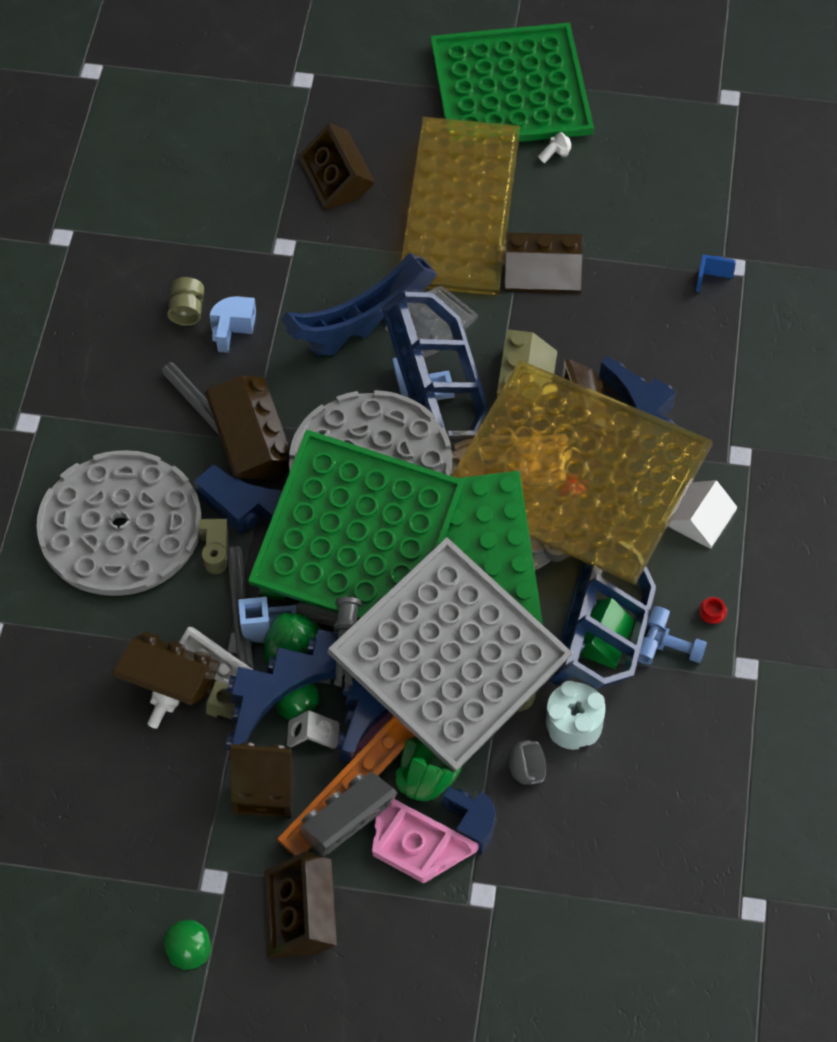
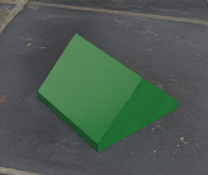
[579,598,636,669]

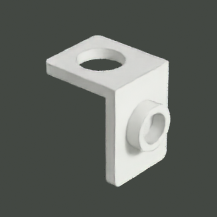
[287,710,339,749]

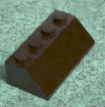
[205,375,290,481]

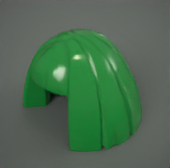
[262,612,323,666]
[395,738,462,801]

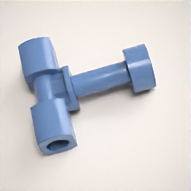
[638,606,707,665]

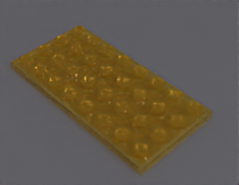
[401,117,520,295]

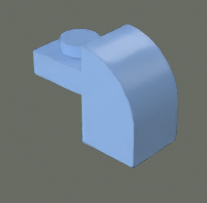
[210,297,256,353]
[238,597,297,643]

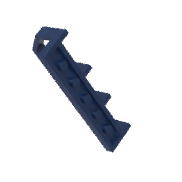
[382,292,489,441]
[548,533,656,689]

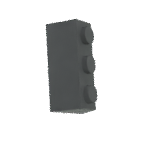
[299,771,397,857]

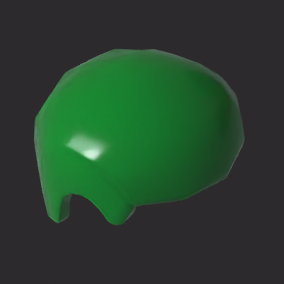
[274,683,319,720]
[164,919,212,970]

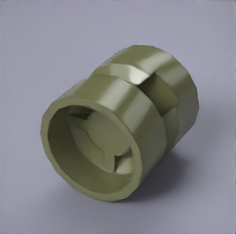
[167,277,204,326]

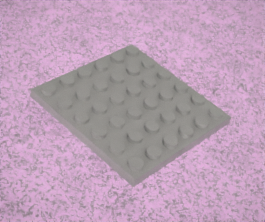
[327,538,573,772]

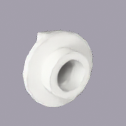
[538,133,571,163]
[147,691,179,729]

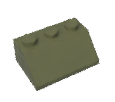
[496,329,557,417]

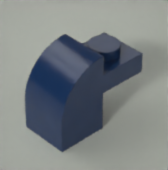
[443,786,495,854]

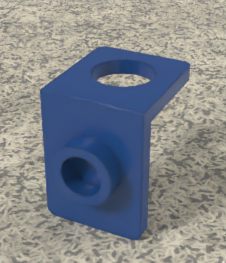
[696,254,736,292]

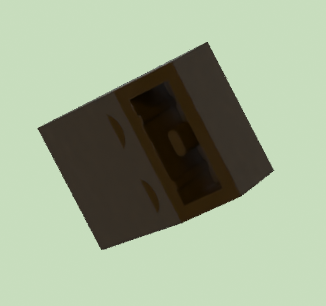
[230,742,295,818]

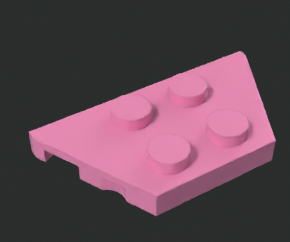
[372,799,479,883]

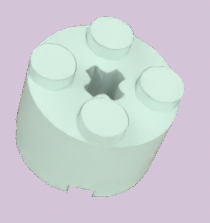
[545,681,605,750]

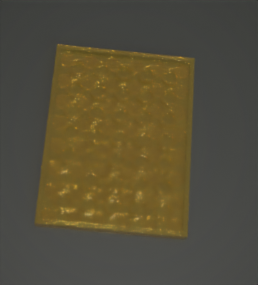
[452,360,713,585]

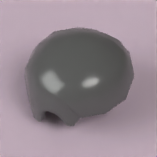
[508,740,546,785]

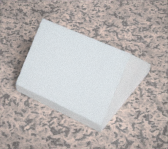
[663,480,737,549]

